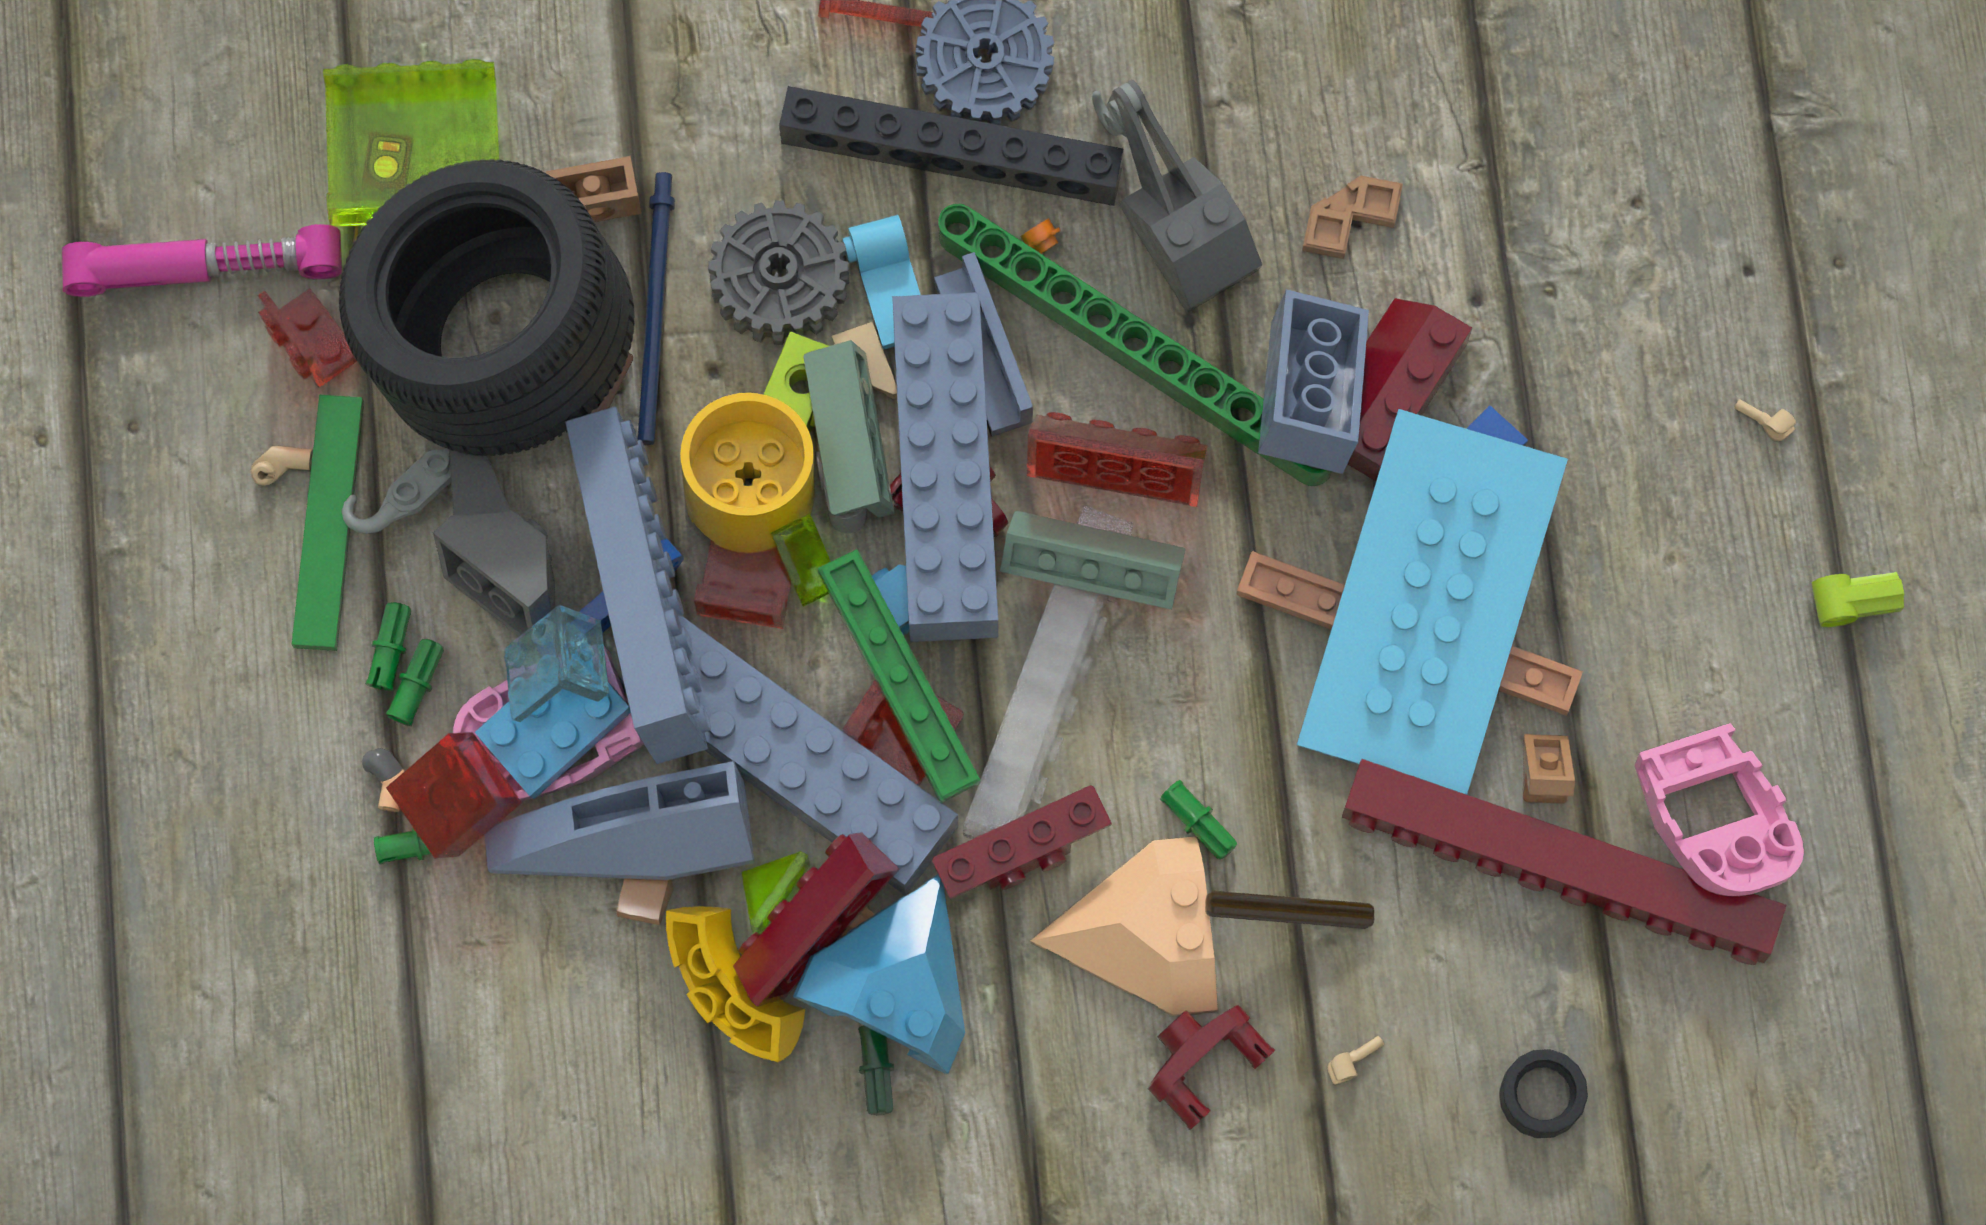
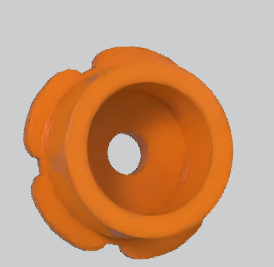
[1020,218,1060,254]

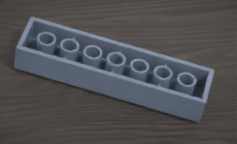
[892,292,998,642]
[565,406,711,764]
[620,616,958,896]

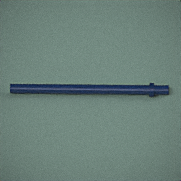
[637,172,675,446]

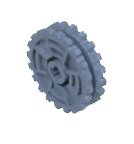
[915,0,1054,125]

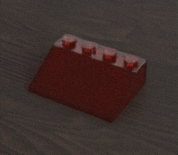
[1027,412,1208,507]

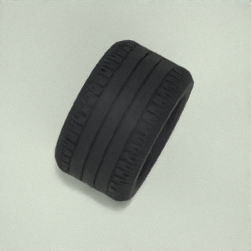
[339,159,635,456]

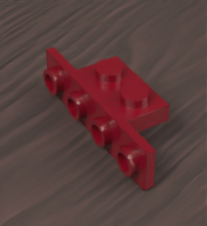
[933,785,1112,900]

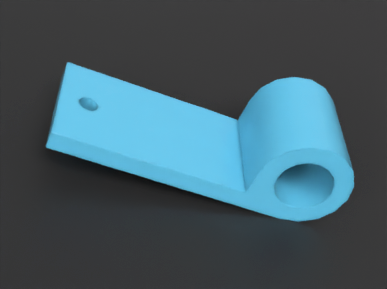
[842,215,921,350]

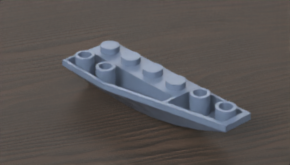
[484,761,755,880]

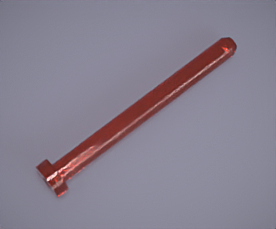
[818,0,933,27]

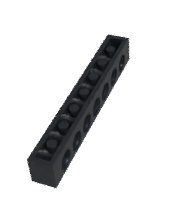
[779,86,1124,206]

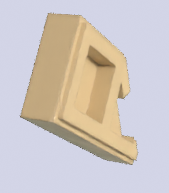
[832,322,897,399]

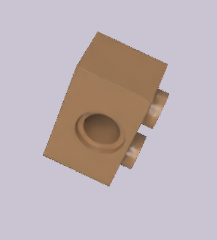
[546,156,642,222]

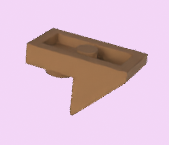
[1523,734,1575,804]

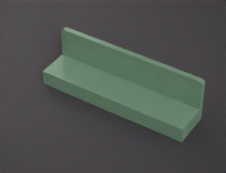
[803,340,895,518]
[1000,511,1186,610]

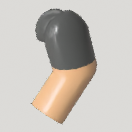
[362,748,406,812]

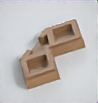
[1302,175,1403,259]

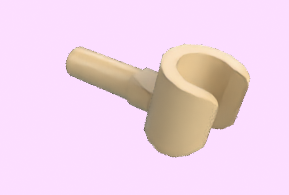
[1734,399,1796,441]
[1327,1036,1384,1085]

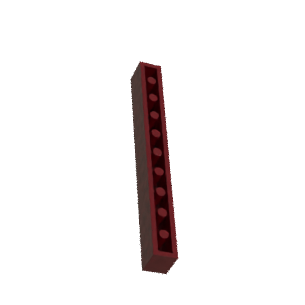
[1342,759,1787,965]

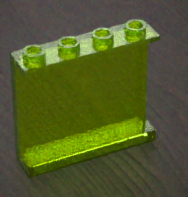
[323,59,500,227]

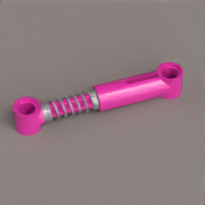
[62,224,342,297]

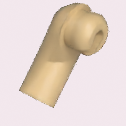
[251,446,313,486]

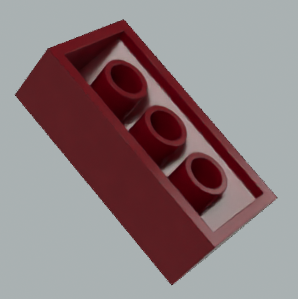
[1348,298,1472,481]
[733,832,900,1007]

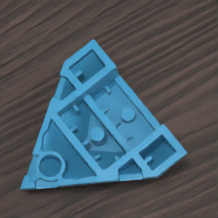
[793,874,965,1074]

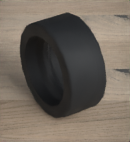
[1499,1049,1588,1138]

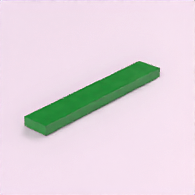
[291,395,364,651]
[817,549,981,803]

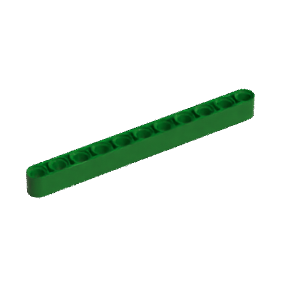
[938,204,1332,486]

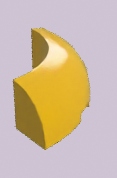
[666,906,806,1062]

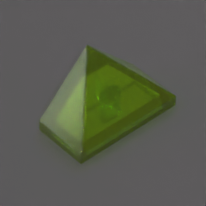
[770,514,831,607]
[741,851,810,935]

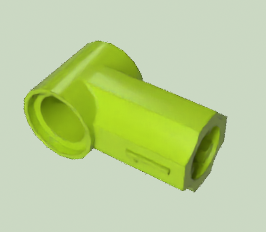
[1811,572,1904,627]

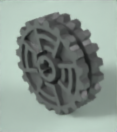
[708,200,849,345]

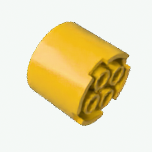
[680,393,815,554]

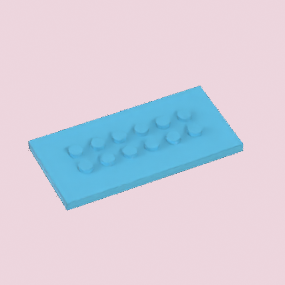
[1297,409,1568,795]

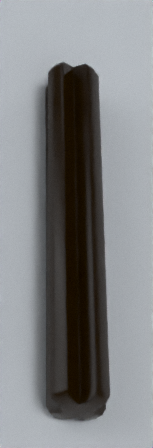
[1205,891,1375,929]

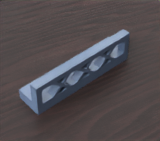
[934,252,1033,437]

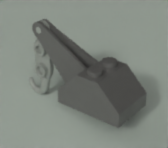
[1092,79,1262,313]
[342,448,556,651]

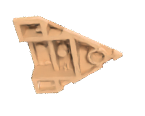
[1030,836,1218,1016]

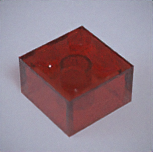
[386,732,522,859]

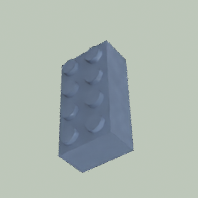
[1258,289,1369,474]

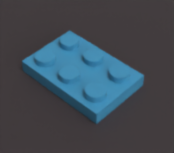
[474,643,631,799]

